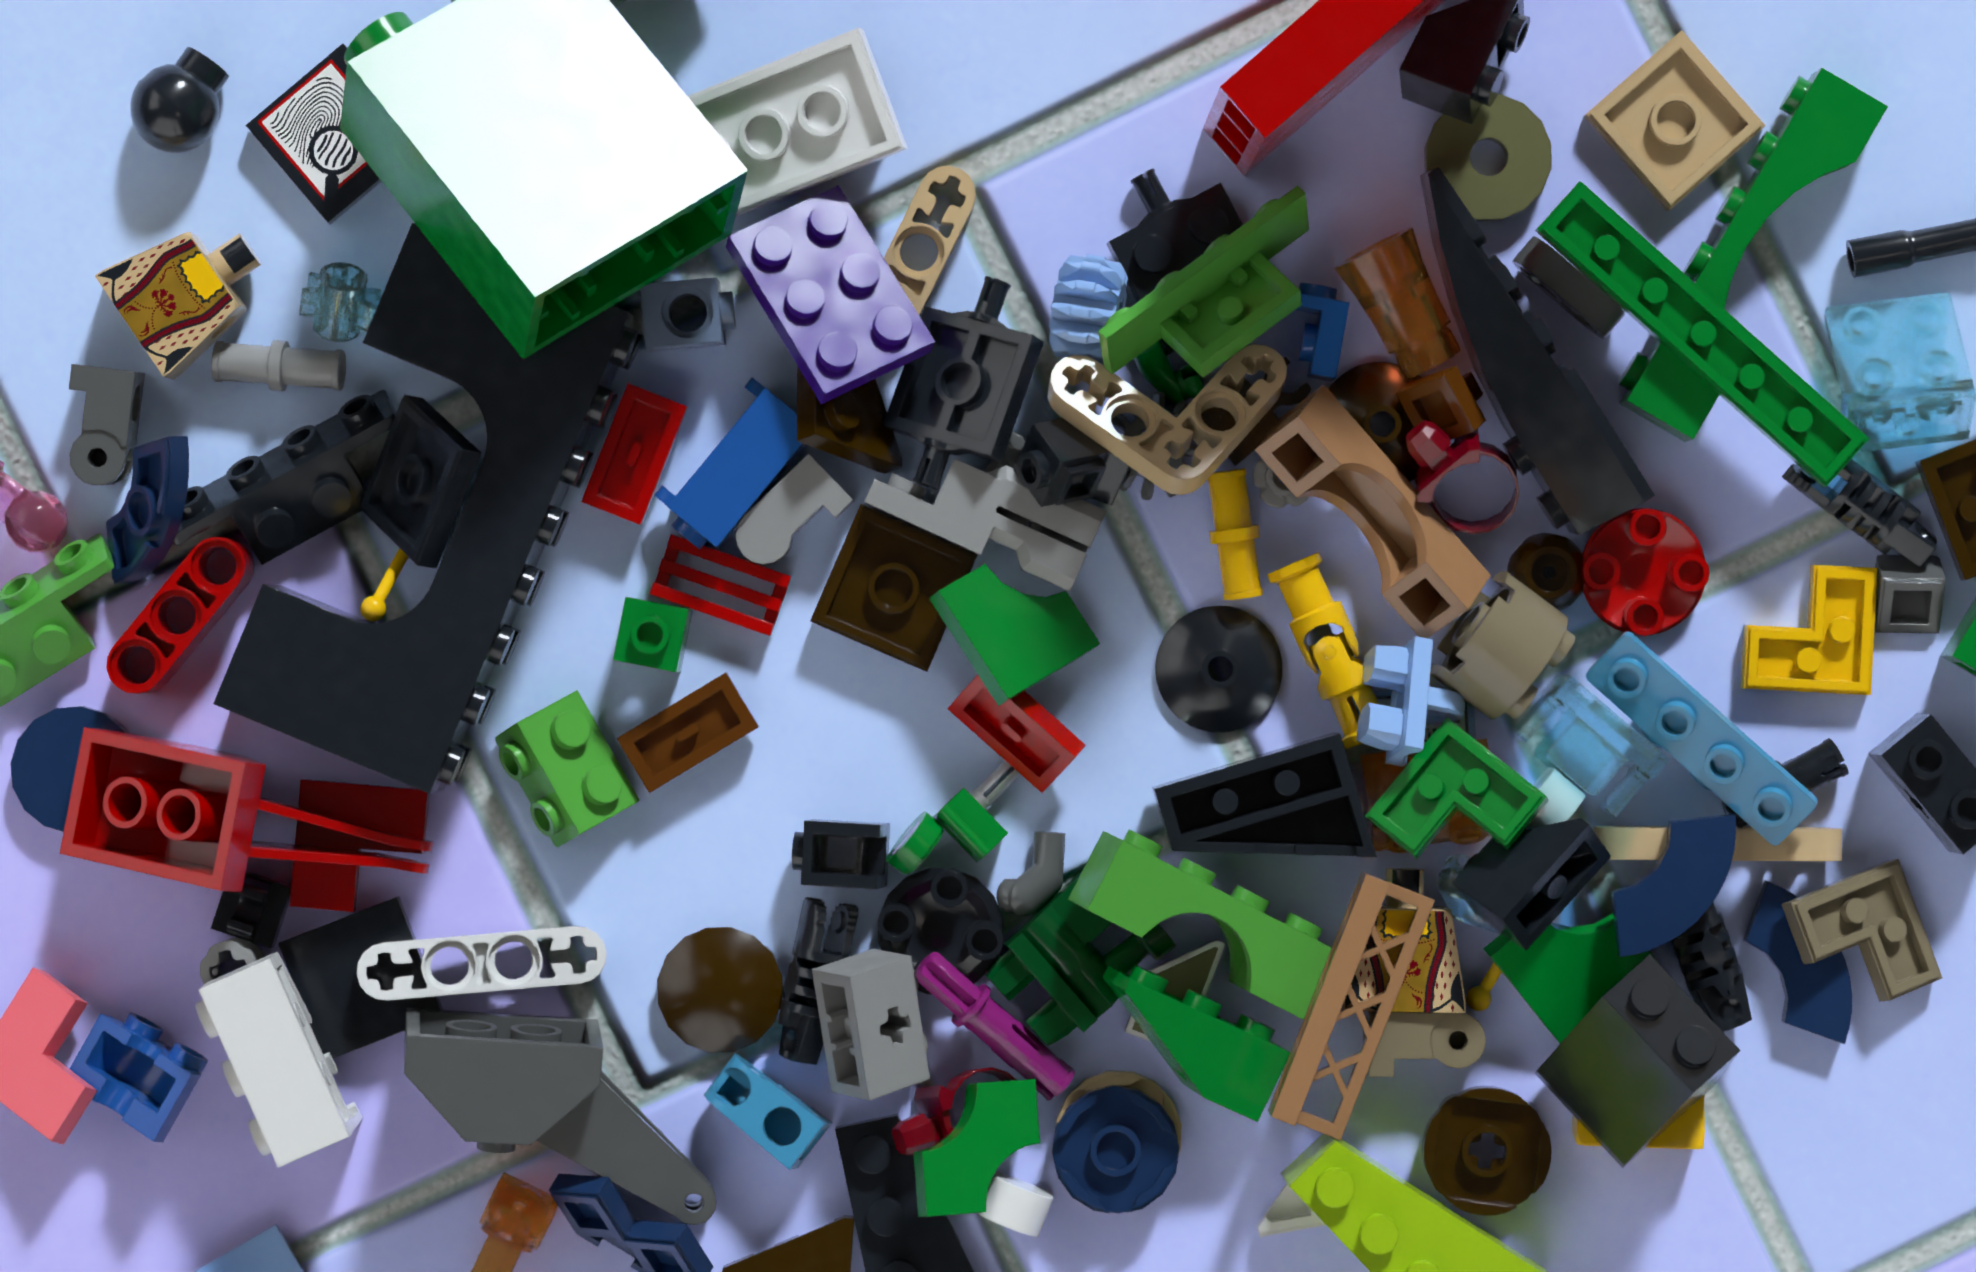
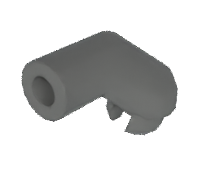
[996,831,1066,917]

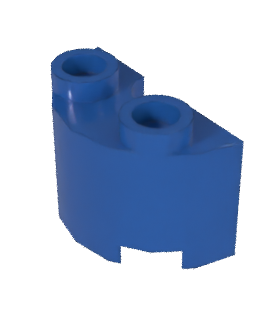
[69,1012,208,1143]

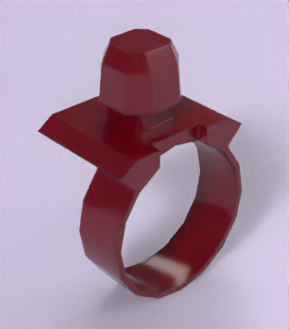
[1406,420,1520,535]
[892,1067,1017,1155]

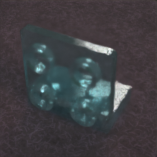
[1824,293,1976,453]

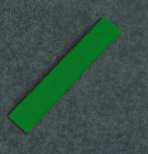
[1535,181,1869,487]

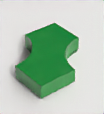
[913,1079,1040,1217]

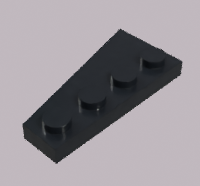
[835,1113,974,1272]

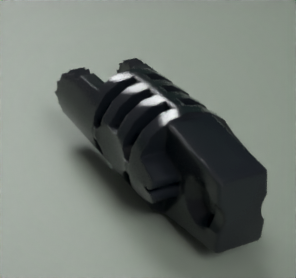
[1781,459,1937,567]
[778,897,859,1065]
[1671,903,1752,1032]

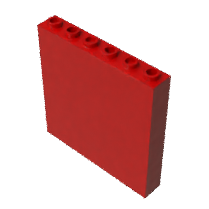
[1203,0,1446,177]

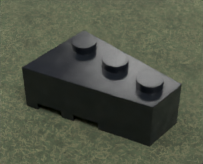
[1152,732,1377,857]

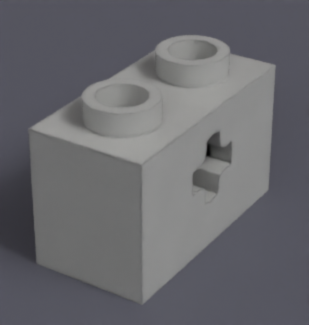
[812,949,930,1101]

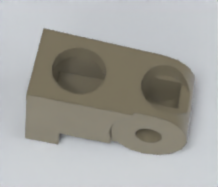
[1363,1011,1486,1077]

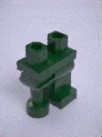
[985,868,1176,1046]

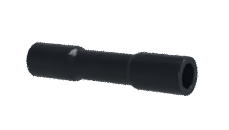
[1846,218,1976,278]

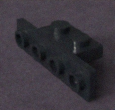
[173,390,396,565]

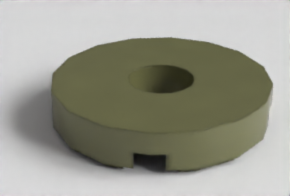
[1424,94,1552,221]

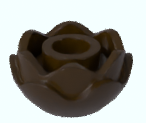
[1507,533,1584,611]

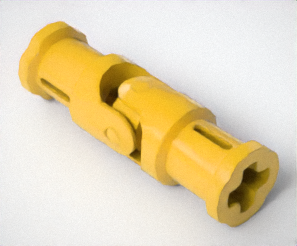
[1267,552,1379,750]

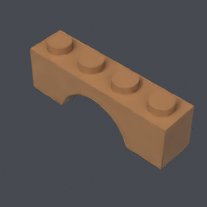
[1255,384,1491,638]

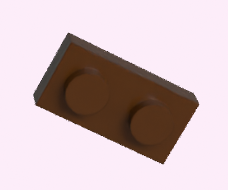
[616,672,760,793]

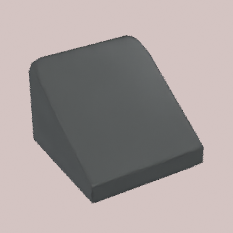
[1875,554,1946,634]

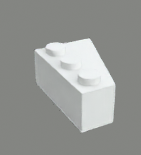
[196,951,363,1168]

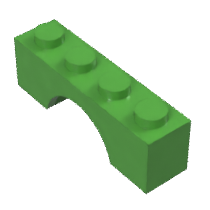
[1068,829,1331,1019]

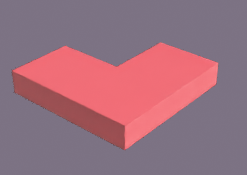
[0,967,98,1145]

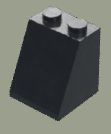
[1535,955,1741,1168]

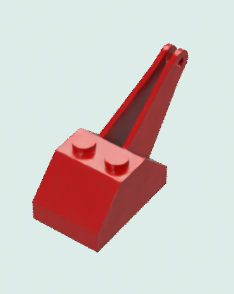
[59,727,434,892]

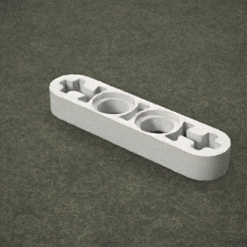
[356,926,607,1001]

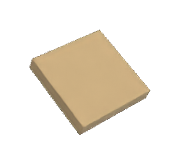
[1583,30,1766,211]

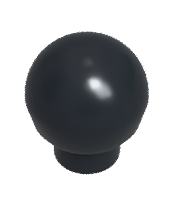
[130,47,229,153]

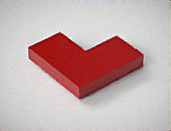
[289,779,430,912]

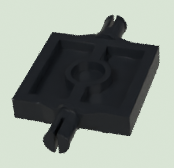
[1106,168,1243,361]
[883,276,1044,490]

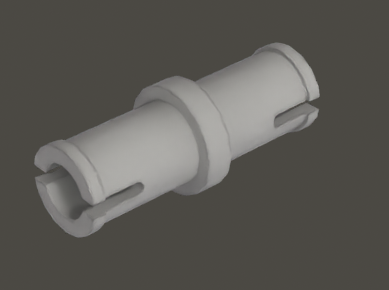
[211,340,346,391]

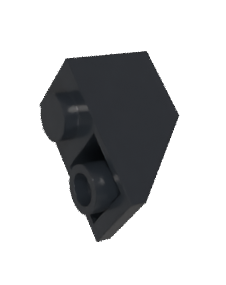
[1399,0,1530,125]

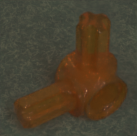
[470,1172,558,1272]

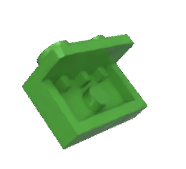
[495,690,640,847]

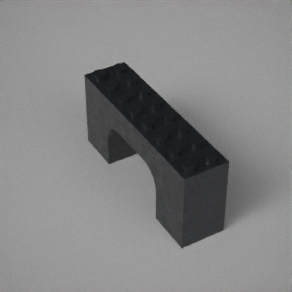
[213,223,643,794]

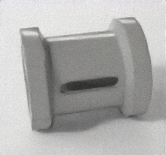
[200,937,265,984]

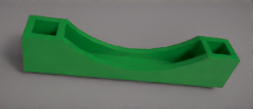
[1618,68,1888,442]

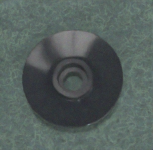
[1155,606,1282,732]

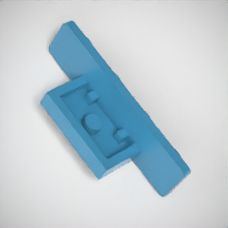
[1586,632,1818,846]

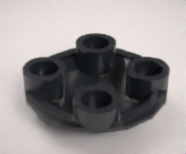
[878,868,1003,995]

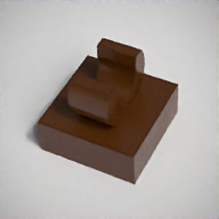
[1396,365,1486,440]

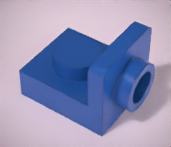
[1296,282,1350,382]

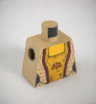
[95,232,261,380]
[1342,868,1466,1013]

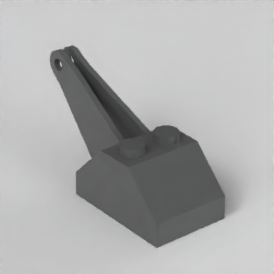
[404,1008,717,1225]

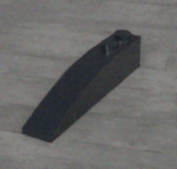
[1420,167,1655,535]

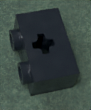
[1868,713,1976,855]

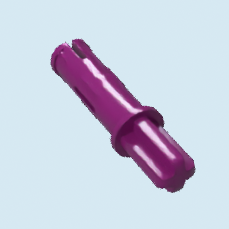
[914,952,1075,1101]

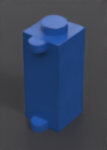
[655,377,806,549]

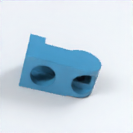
[704,1054,833,1170]

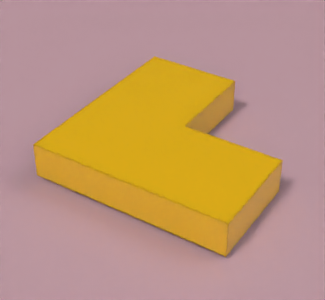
[1740,565,1878,695]

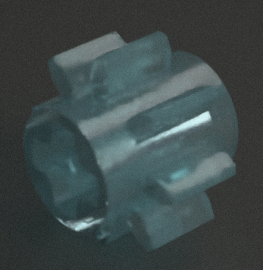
[299,262,382,342]

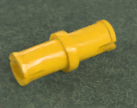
[1207,468,1264,600]

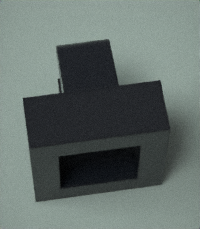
[210,871,291,949]

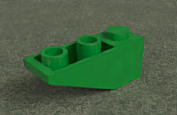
[1103,964,1290,1122]

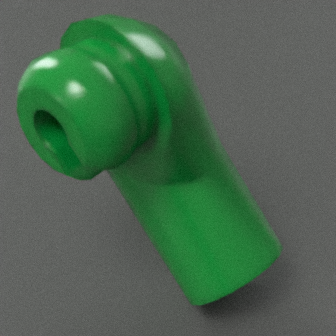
[1134,340,1204,405]

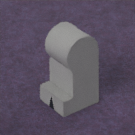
[735,454,855,565]

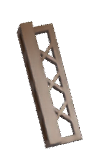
[1268,871,1435,1140]

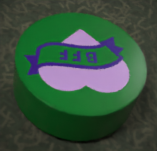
[886,811,944,875]

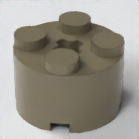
[1430,571,1576,720]

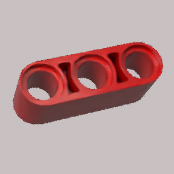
[106,537,255,694]

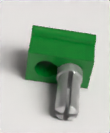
[933,761,1020,863]

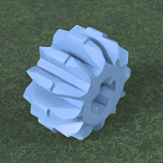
[1048,254,1128,364]

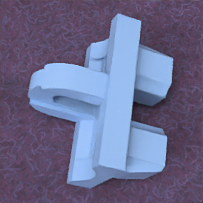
[1356,636,1465,767]

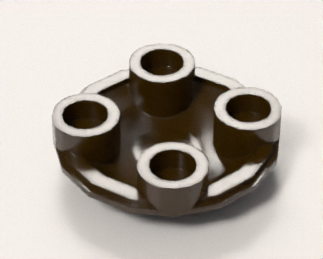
[657,927,783,1053]

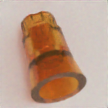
[1333,226,1461,379]

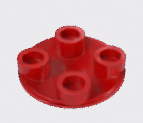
[1582,508,1710,636]

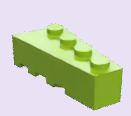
[1280,1134,1548,1272]

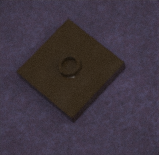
[810,504,978,672]

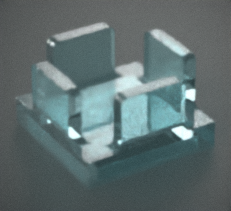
[1511,674,1670,818]

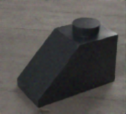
[1452,818,1611,951]

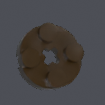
[1421,1086,1552,1216]

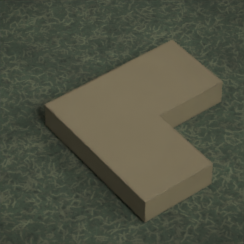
[1781,859,1943,1002]

